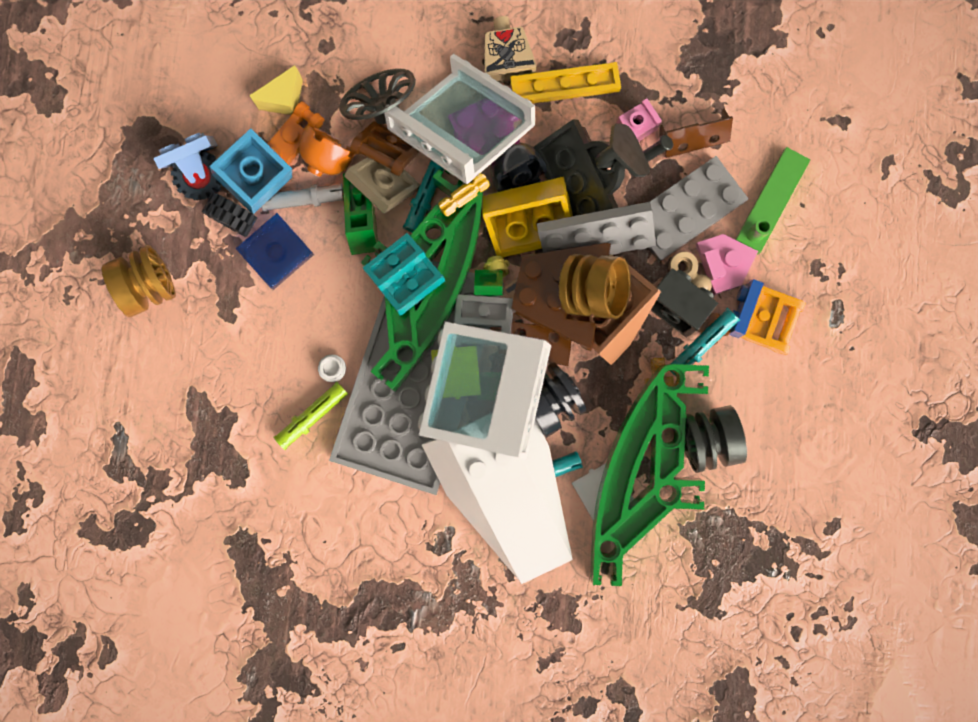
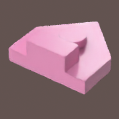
[695,234,758,295]

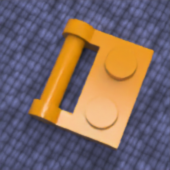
[740,286,806,355]

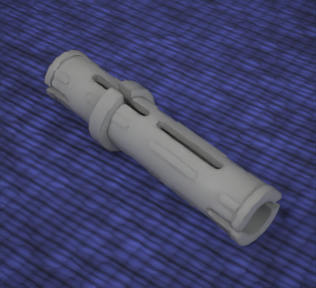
[261,183,344,212]

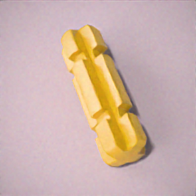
[438,173,489,216]

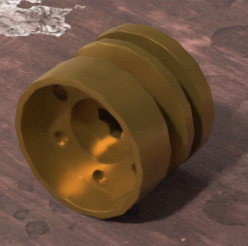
[101,245,176,317]
[559,254,631,319]

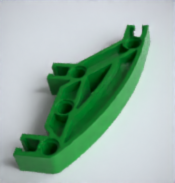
[361,169,483,392]
[590,364,709,586]

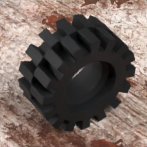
[201,192,257,237]

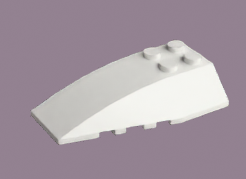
[422,413,573,584]

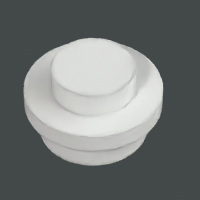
[318,354,346,382]

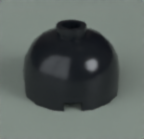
[490,142,547,192]

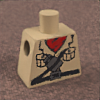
[485,16,536,83]

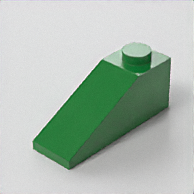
[343,173,378,255]

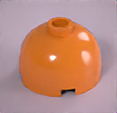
[299,125,356,177]

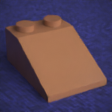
[567,265,661,365]

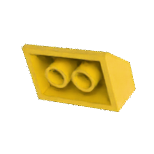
[482,177,573,257]

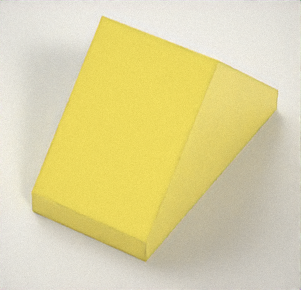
[249,65,303,115]

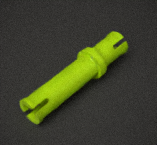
[273,381,349,450]

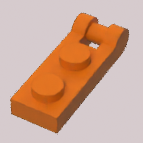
[267,101,325,165]

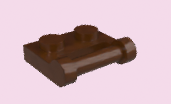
[350,121,419,177]

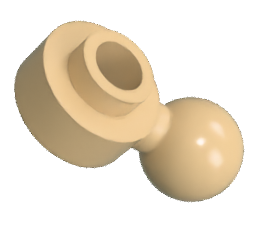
[669,252,712,291]

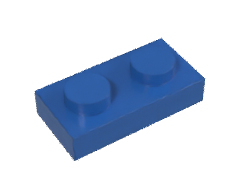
[729,279,764,338]

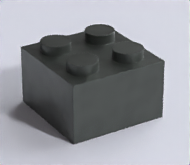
[651,268,718,338]

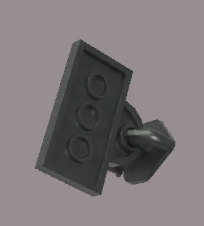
[534,119,673,216]

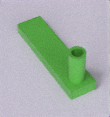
[735,147,811,255]

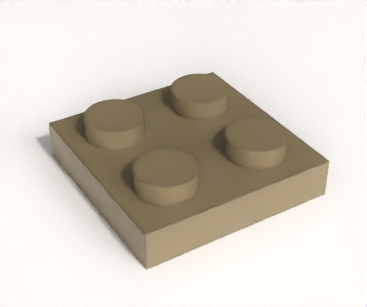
[344,157,420,214]

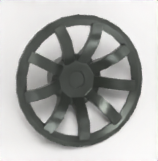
[339,68,416,125]

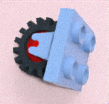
[154,133,222,201]

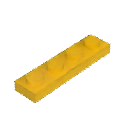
[510,62,621,104]

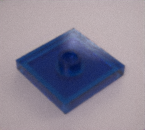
[235,213,314,290]

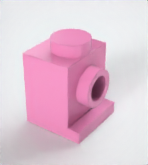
[616,98,662,142]

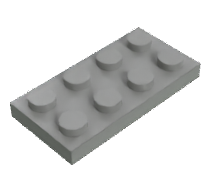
[648,156,749,262]
[537,202,656,255]

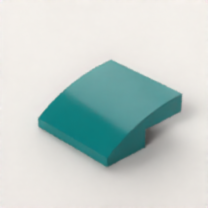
[362,233,446,316]

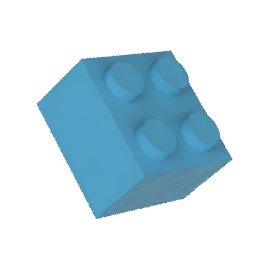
[210,128,292,214]

